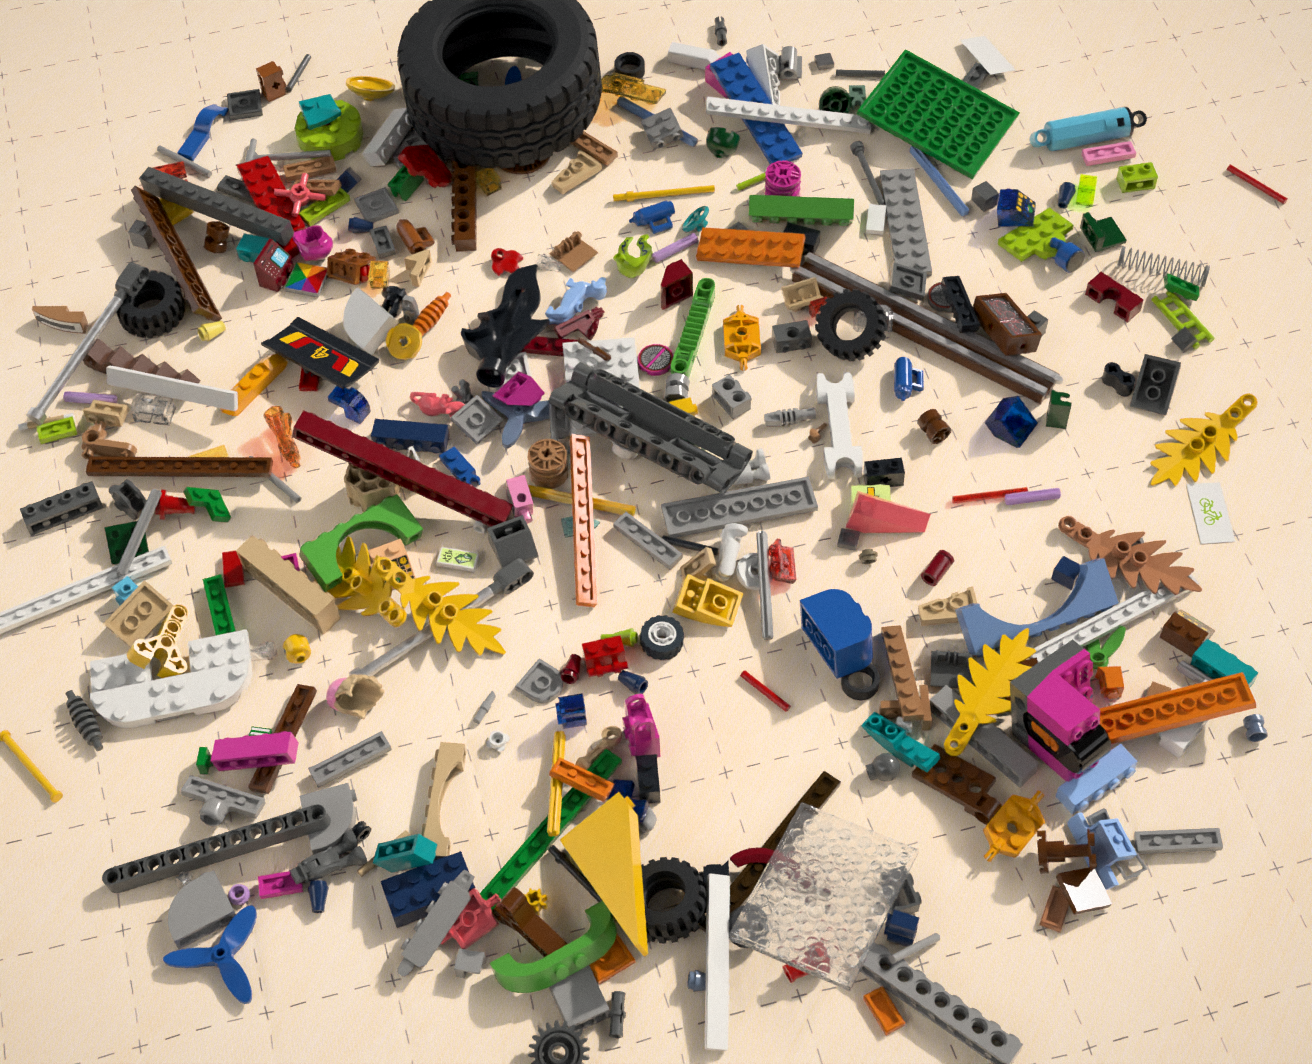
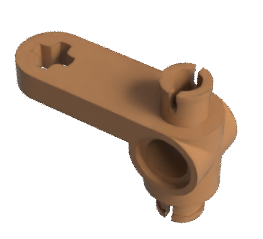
[81,420,137,460]

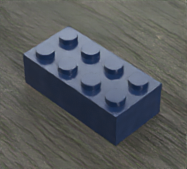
[380,851,475,928]

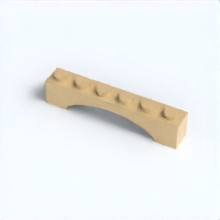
[422,742,467,861]

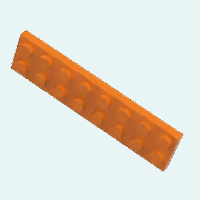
[1099,672,1256,744]

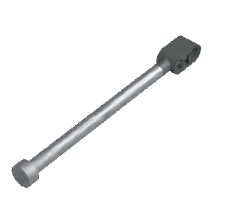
[26,262,149,425]
[348,558,534,676]

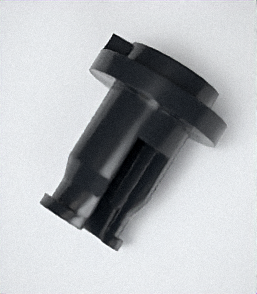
[381,286,407,318]

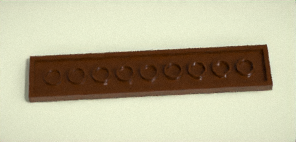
[131,185,222,322]

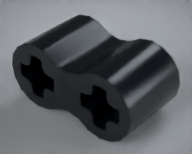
[1102,362,1135,397]

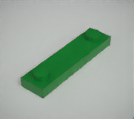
[202,574,236,635]

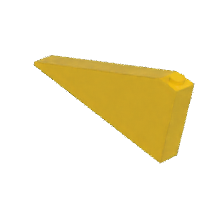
[560,792,648,957]

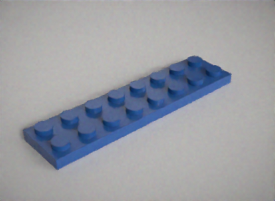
[710,52,803,165]

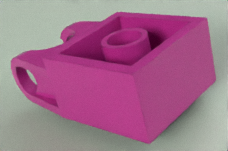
[622,694,661,758]

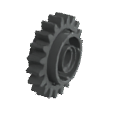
[528,1020,590,1064]

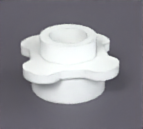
[486,730,510,752]

